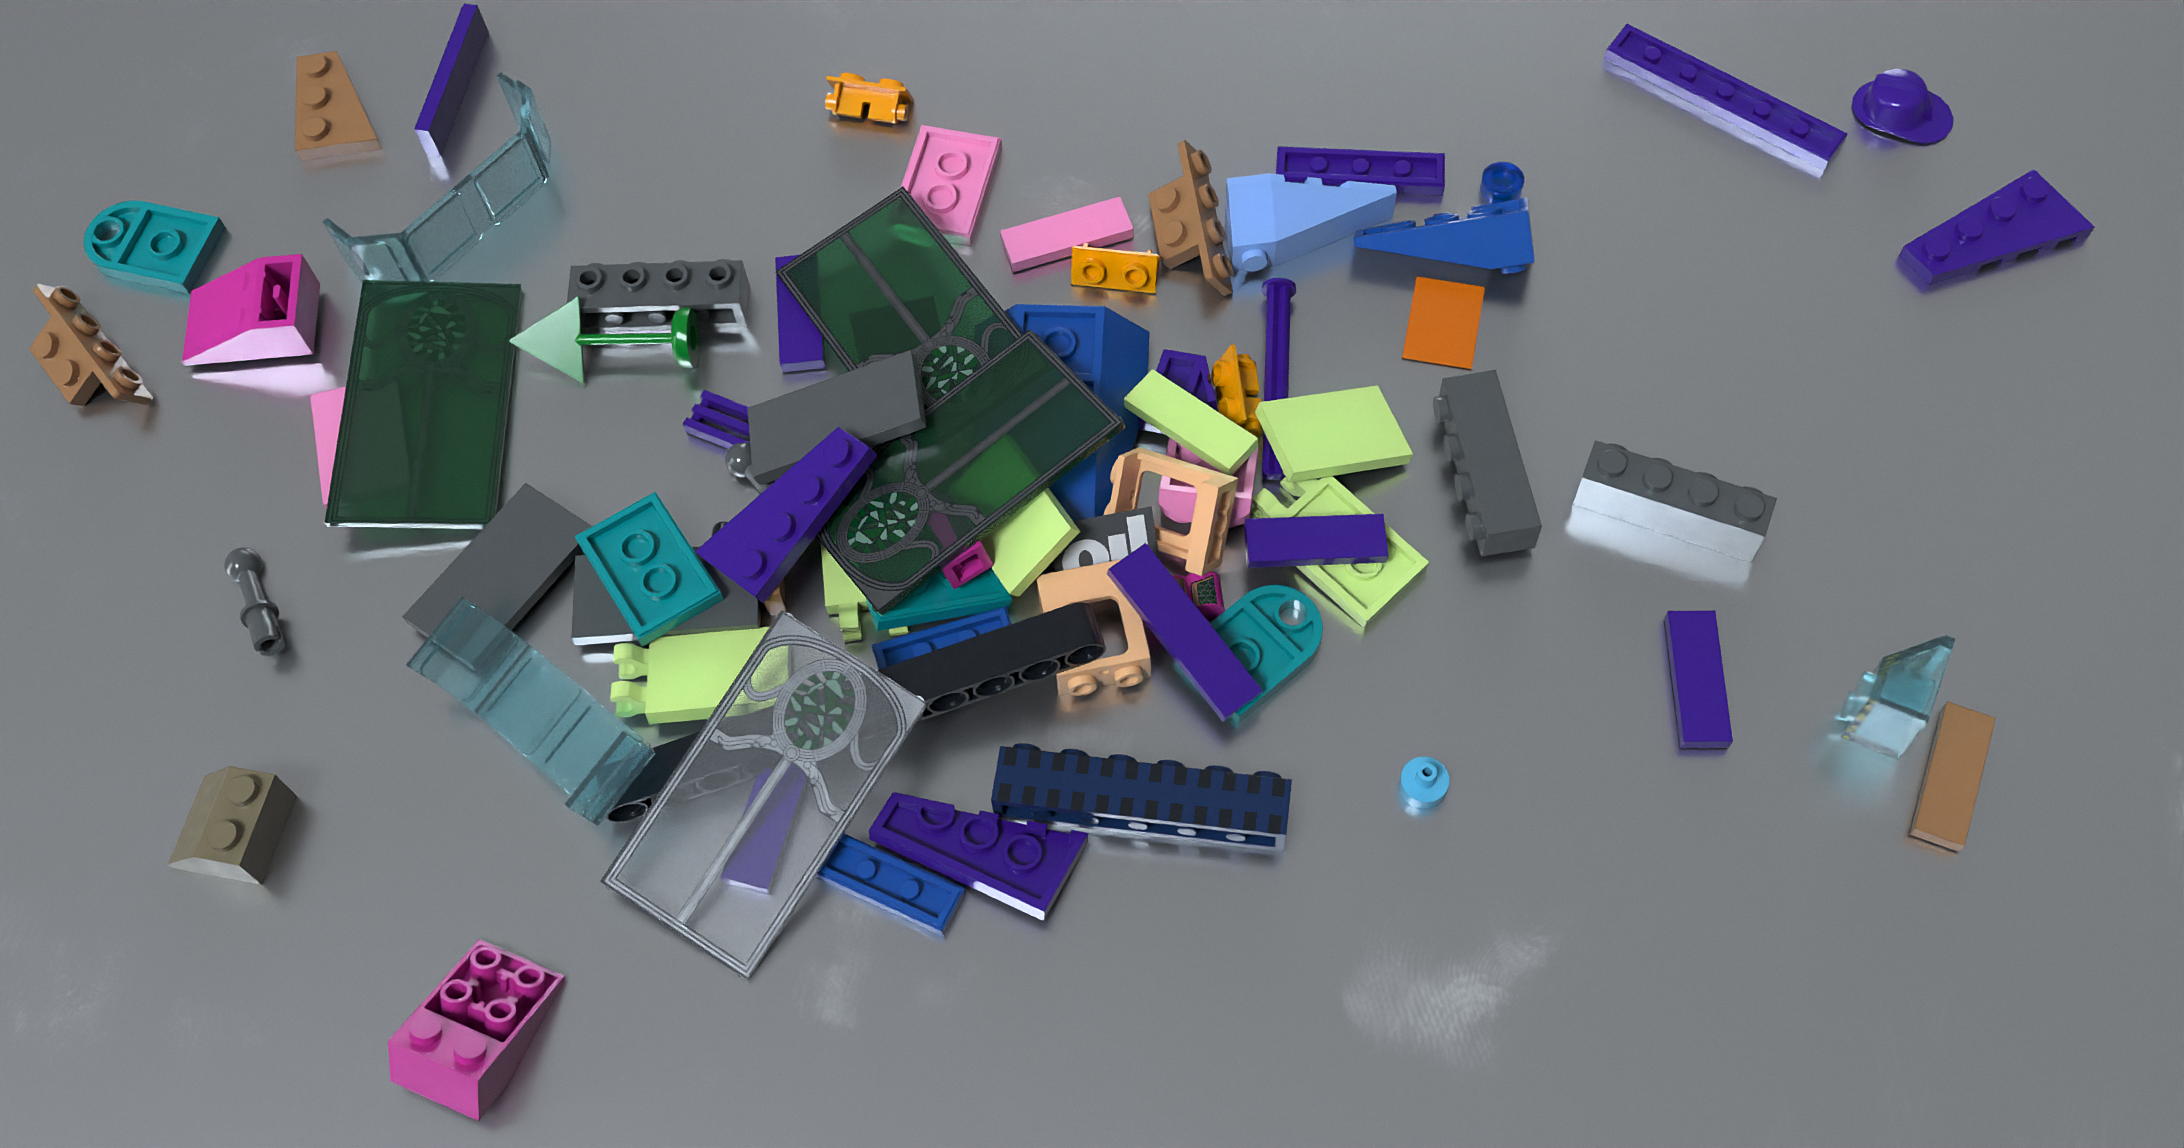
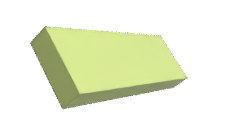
[1124,369,1258,476]

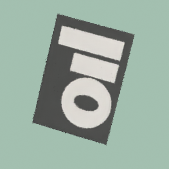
[1052,506,1159,572]

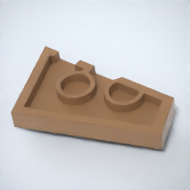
[295,51,382,161]

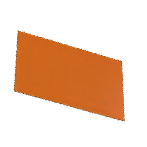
[1402,276,1485,369]

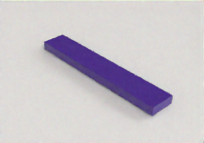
[1604,24,1848,170]

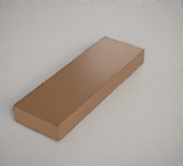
[1909,702,1996,852]

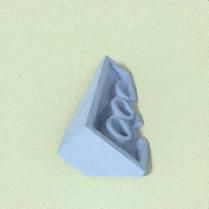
[1225,173,1397,272]

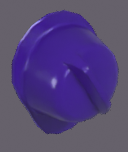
[1852,68,1953,144]

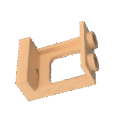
[1104,447,1238,576]
[1036,559,1151,696]

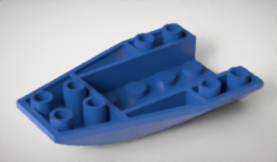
[971,304,1150,566]

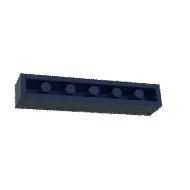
[991,743,1292,852]

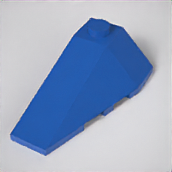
[1353,197,1535,274]

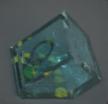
[1839,635,1955,760]

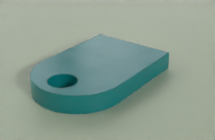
[83,201,225,294]
[1210,585,1323,724]

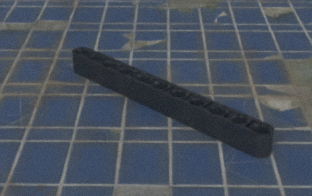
[596,602,1106,823]

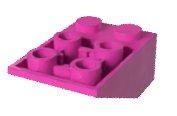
[182,254,320,366]
[388,939,565,1121]

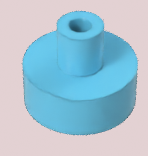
[1399,757,1450,809]

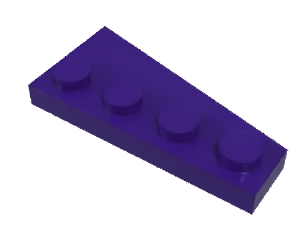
[1899,169,2095,286]
[695,427,878,603]
[869,792,1089,921]

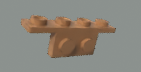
[1148,140,1233,296]
[29,284,153,406]

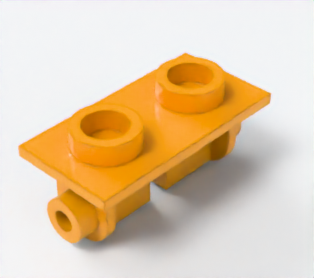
[825,73,914,124]
[1071,243,1160,293]
[1211,344,1263,437]

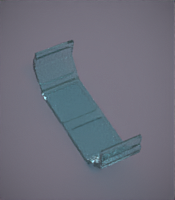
[323,72,551,286]
[406,597,656,826]

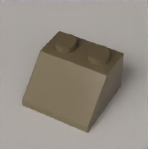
[168,766,297,885]

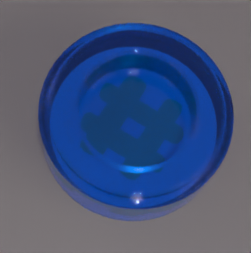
[1480,162,1525,203]

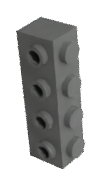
[567,259,750,333]
[1433,370,1542,557]
[1573,440,1777,563]

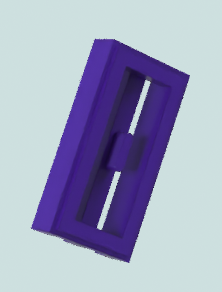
[683,390,750,449]

